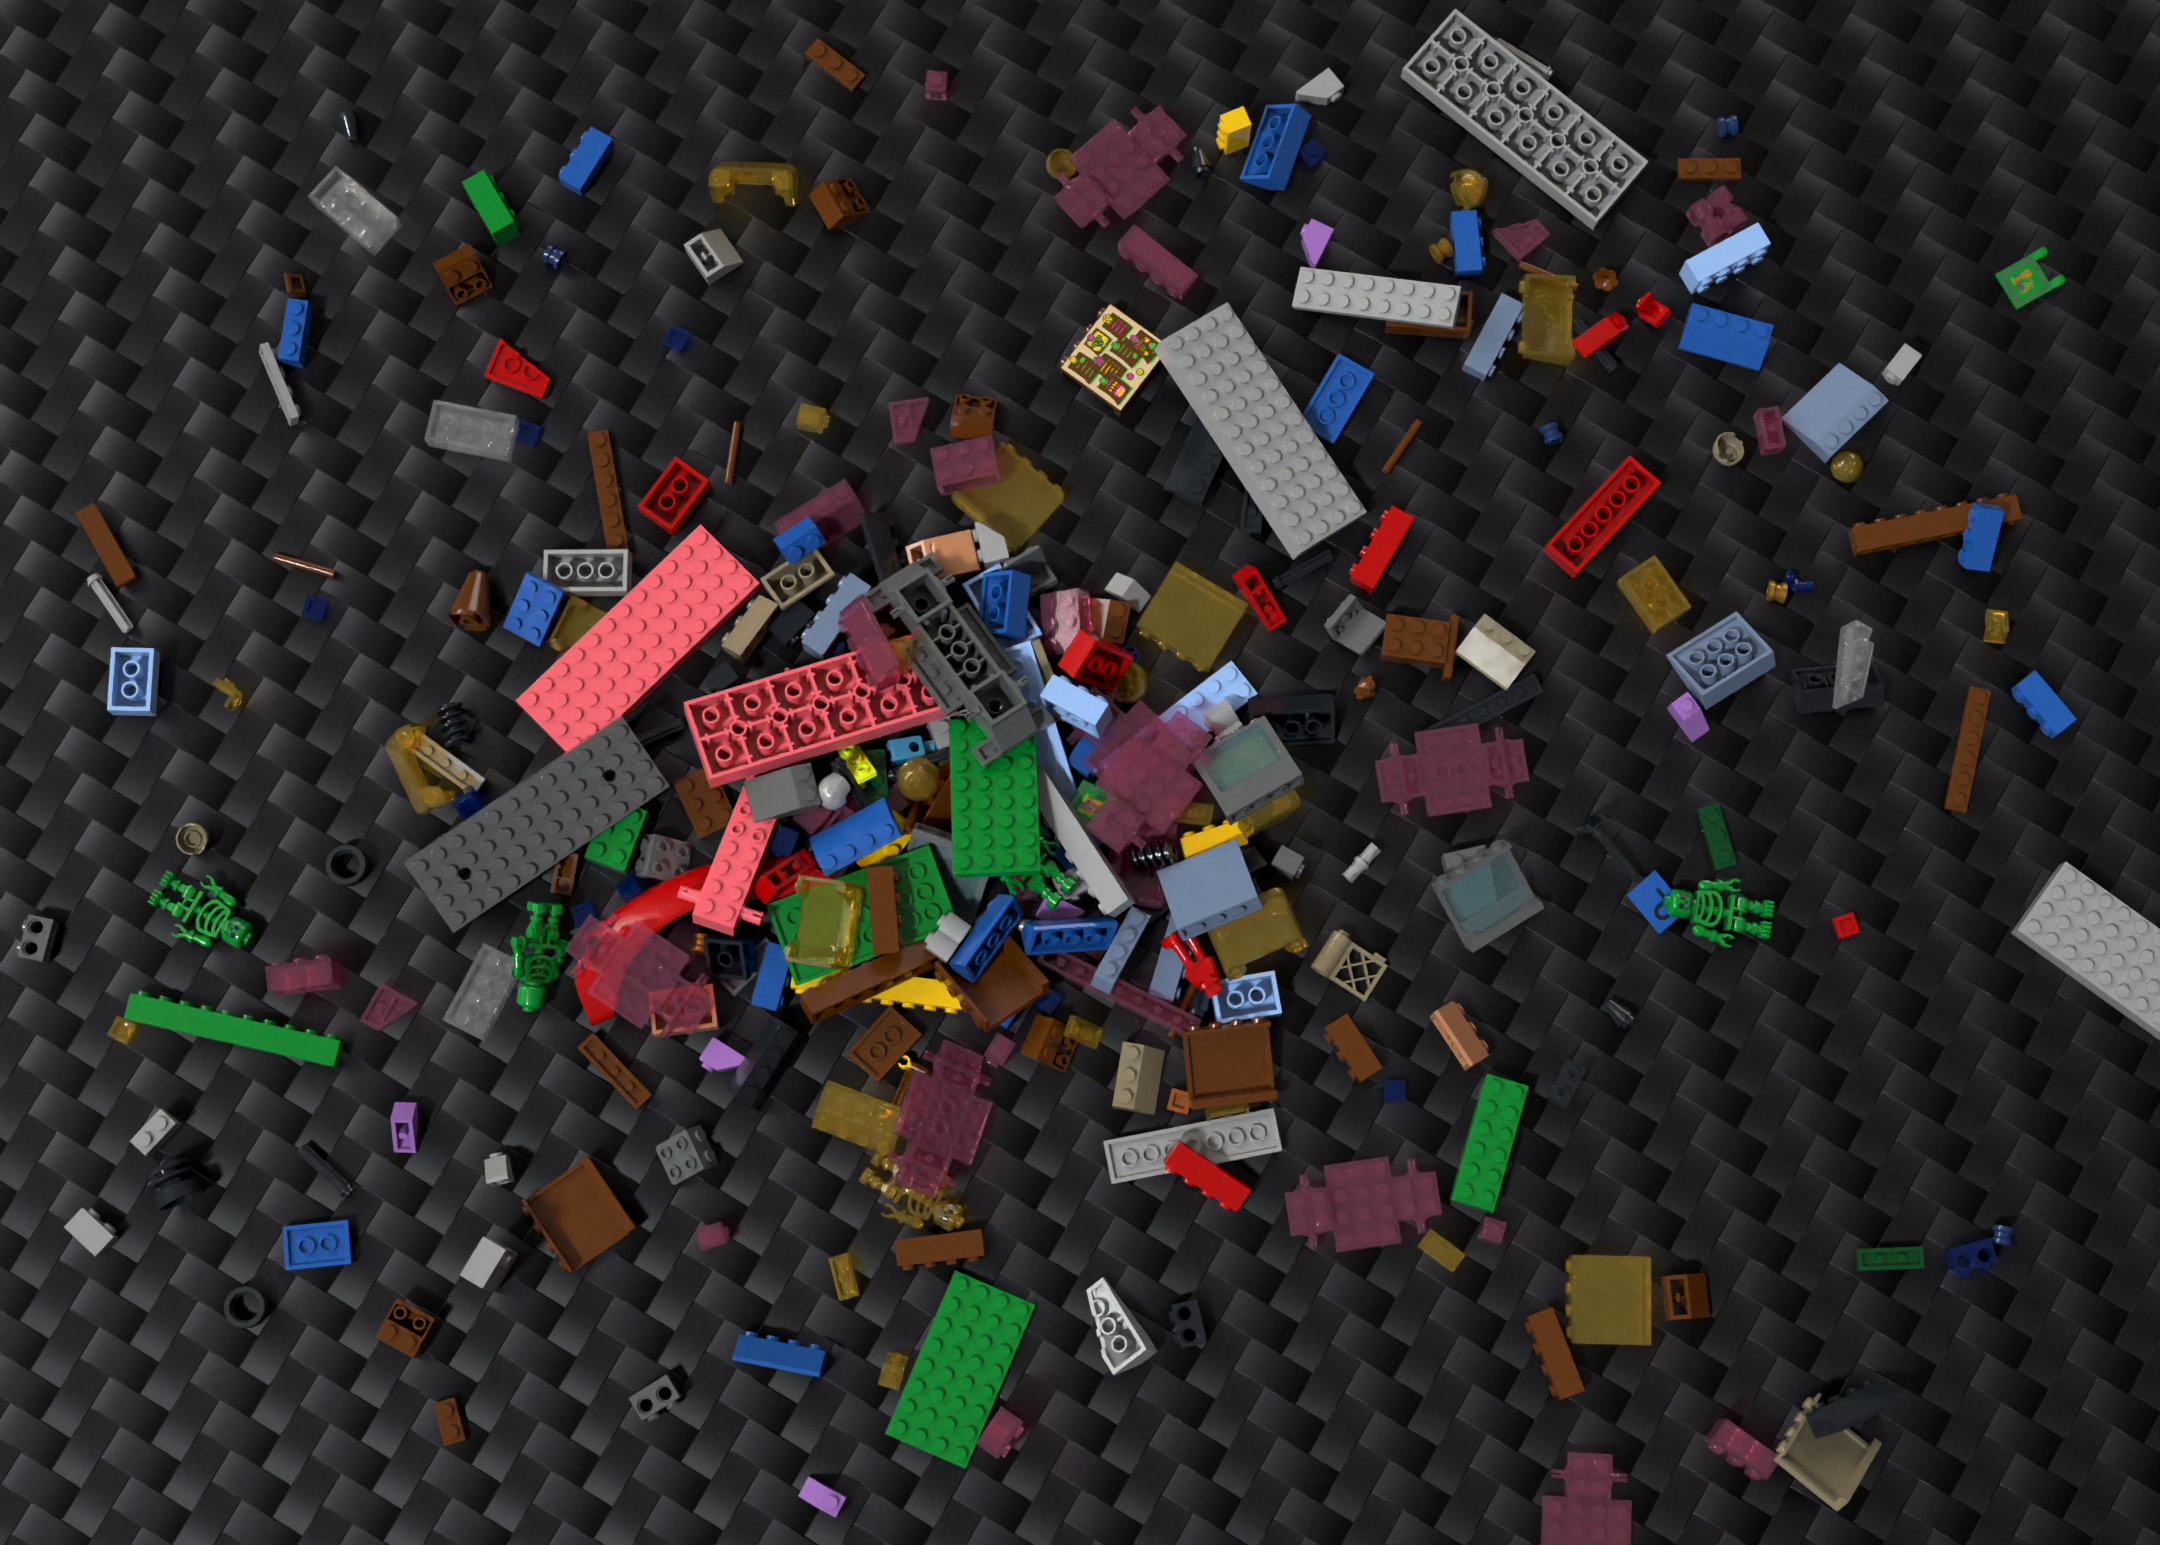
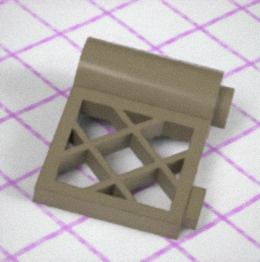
[1311,929,1388,1002]

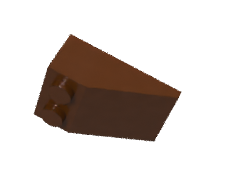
[1061,596,1131,648]

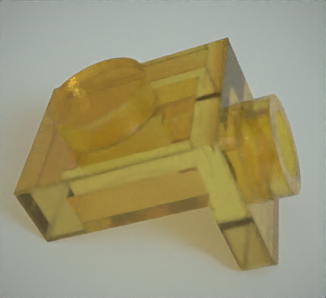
[1983,609,2009,644]
[212,678,243,712]
[878,1352,908,1391]

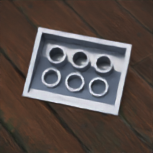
[1780,363,1889,463]
[1666,611,1776,710]

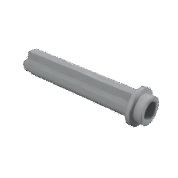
[1496,38,1554,81]
[87,573,134,633]

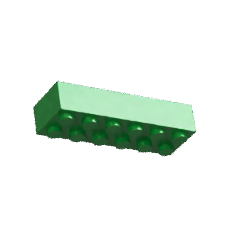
[1449,1074,1529,1213]

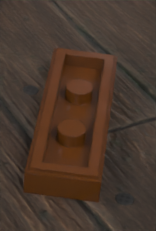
[1441,615,1459,682]

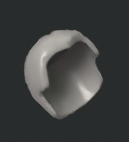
[817,772,850,810]

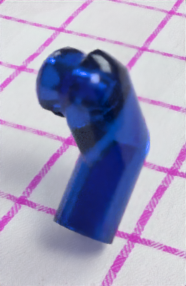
[1783,571,1814,592]

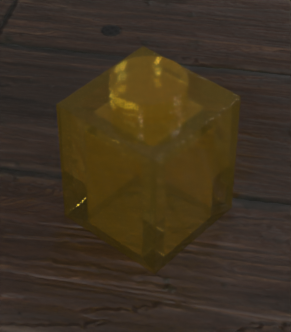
[796,403,829,434]

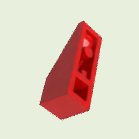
[1572,311,1630,358]
[1231,564,1287,632]
[751,848,818,905]

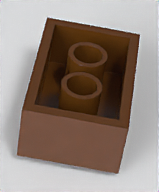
[1380,614,1450,668]

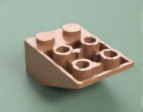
[906,529,981,580]

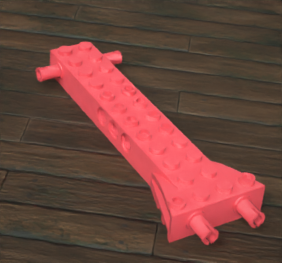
[677,668,805,936]

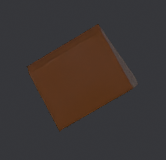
[284,273,306,298]

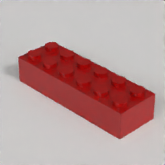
[1543,455,1661,579]

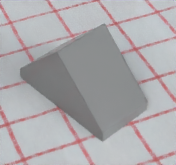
[1104,573,1151,614]

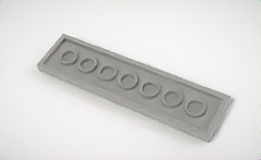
[1292,267,1463,329]
[1103,1108,1282,1185]

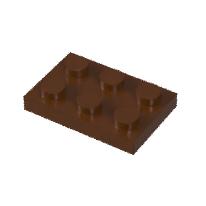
[673,768,733,840]
[846,1006,922,1083]

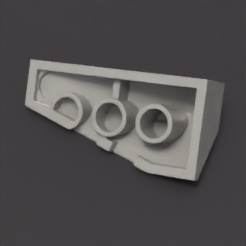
[1086,1277,1157,1375]

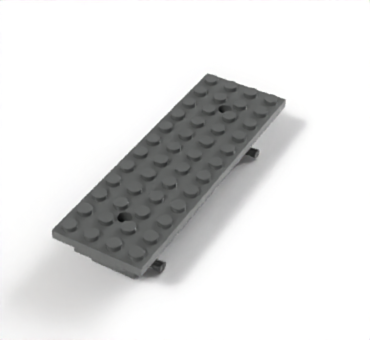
[404,716,670,933]

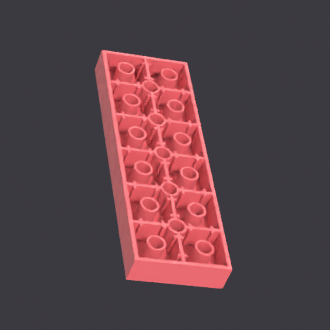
[516,524,761,752]
[684,634,957,788]

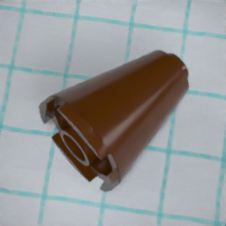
[448,570,491,631]

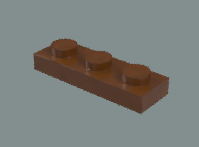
[805,38,866,93]
[1677,158,1741,181]

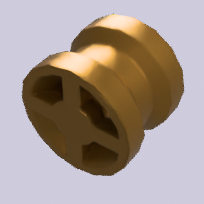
[1429,237,1454,264]
[1766,580,1788,604]
[690,933,708,954]

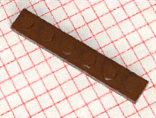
[587,429,629,550]
[1944,686,1991,814]

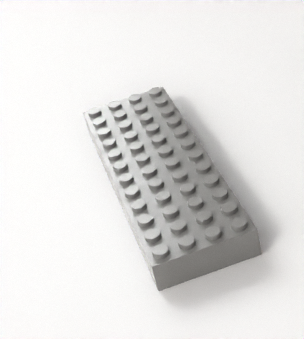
[1401,9,1649,230]
[1154,302,1367,560]
[2011,862,2160,1040]

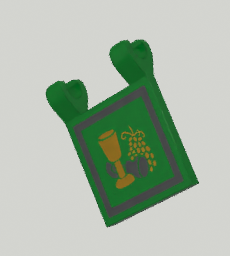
[1995,246,2066,310]
[1069,779,1133,843]

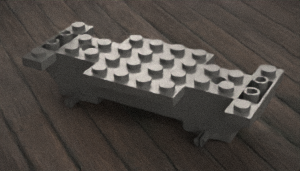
[861,552,1055,768]

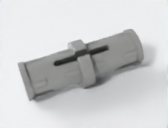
[1342,843,1381,883]

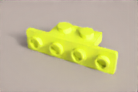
[836,744,877,789]

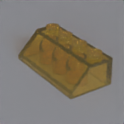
[812,1080,909,1157]

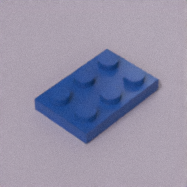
[503,571,566,647]
[282,1220,352,1271]

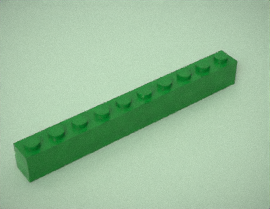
[124,991,344,1068]

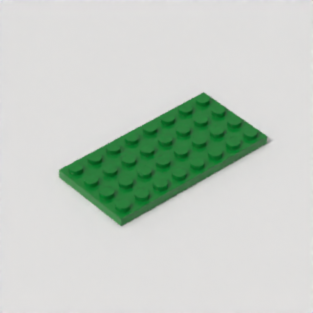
[949,719,1041,878]
[766,845,954,986]
[885,1271,1035,1469]

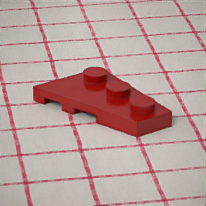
[484,339,551,400]

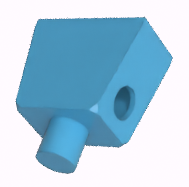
[884,736,935,768]

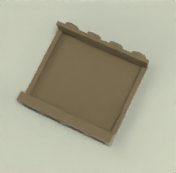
[1773,1393,1882,1511]

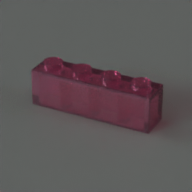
[1118,224,1198,300]

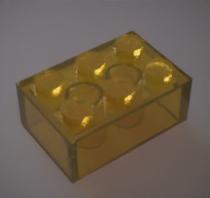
[1616,555,1692,635]

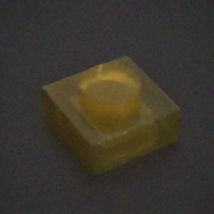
[107,1016,138,1045]

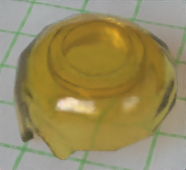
[1045,148,1077,180]
[1831,451,1864,483]

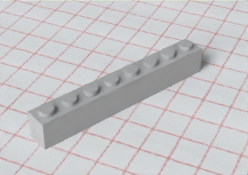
[1037,762,1135,918]

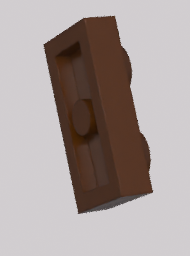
[433,1397,467,1446]

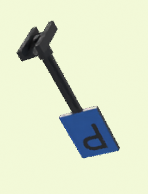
[1576,812,1679,934]

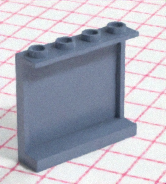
[1157,839,1263,941]

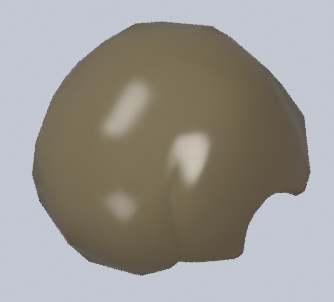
[1712,432,1745,466]
[176,823,209,855]

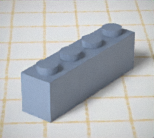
[1462,293,1525,381]
[1090,906,1151,995]
[1148,914,1192,1003]

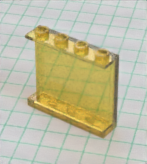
[951,441,1065,555]
[1136,561,1248,672]
[1565,1255,1651,1346]

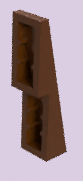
[76,503,137,589]
[550,846,583,896]

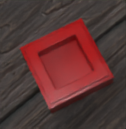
[1832,912,1860,939]

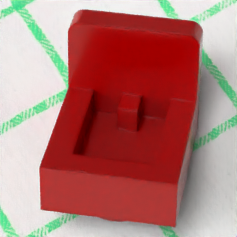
[1635,292,1671,328]

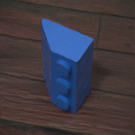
[979,570,1031,639]

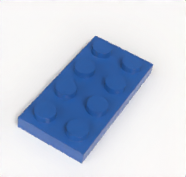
[1302,353,1375,446]

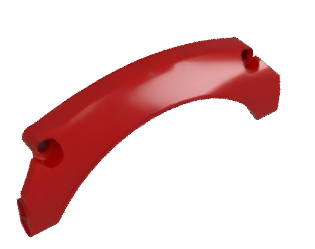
[574,851,835,1026]

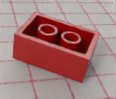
[637,456,712,536]
[1058,629,1134,693]

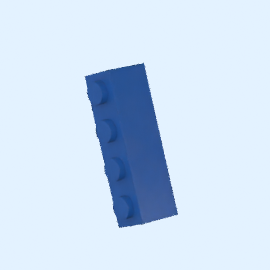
[1240,104,1311,190]
[1678,303,1774,371]
[809,797,905,877]
[949,894,1023,983]
[1021,915,1118,955]
[732,1331,827,1378]

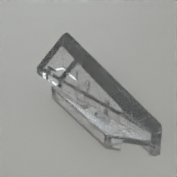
[1832,620,1874,709]

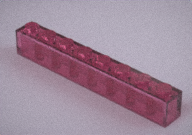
[1036,953,1202,1037]

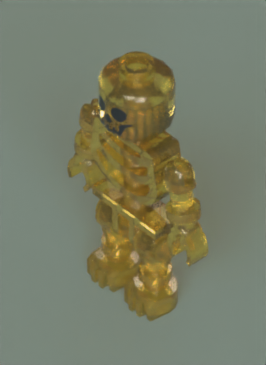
[859,1149,965,1231]

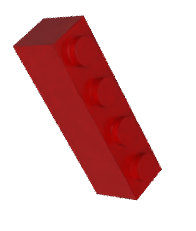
[1348,505,1414,593]
[1163,1139,1251,1212]

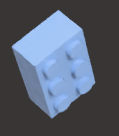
[107,647,160,716]
[1040,674,1113,739]
[1212,971,1282,1024]

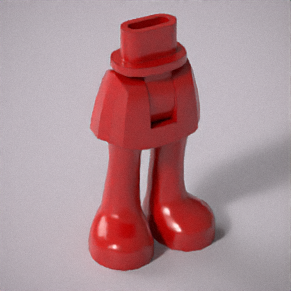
[1160,932,1223,998]

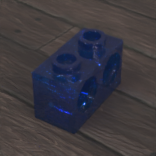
[451,784,487,820]
[770,820,800,858]
[1944,1238,1998,1278]

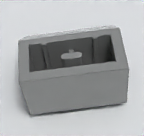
[684,229,744,285]
[972,522,1009,571]
[926,709,968,766]

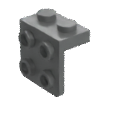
[1003,545,1058,599]
[1324,594,1386,655]
[635,834,692,881]
[656,1125,719,1185]

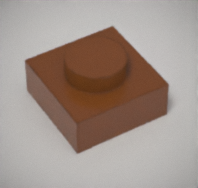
[1166,1088,1189,1115]

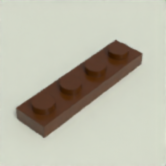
[577,1033,653,1110]

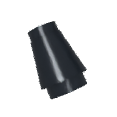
[338,110,359,143]
[1191,146,1212,179]
[1187,989,1209,1020]
[1604,999,1636,1030]

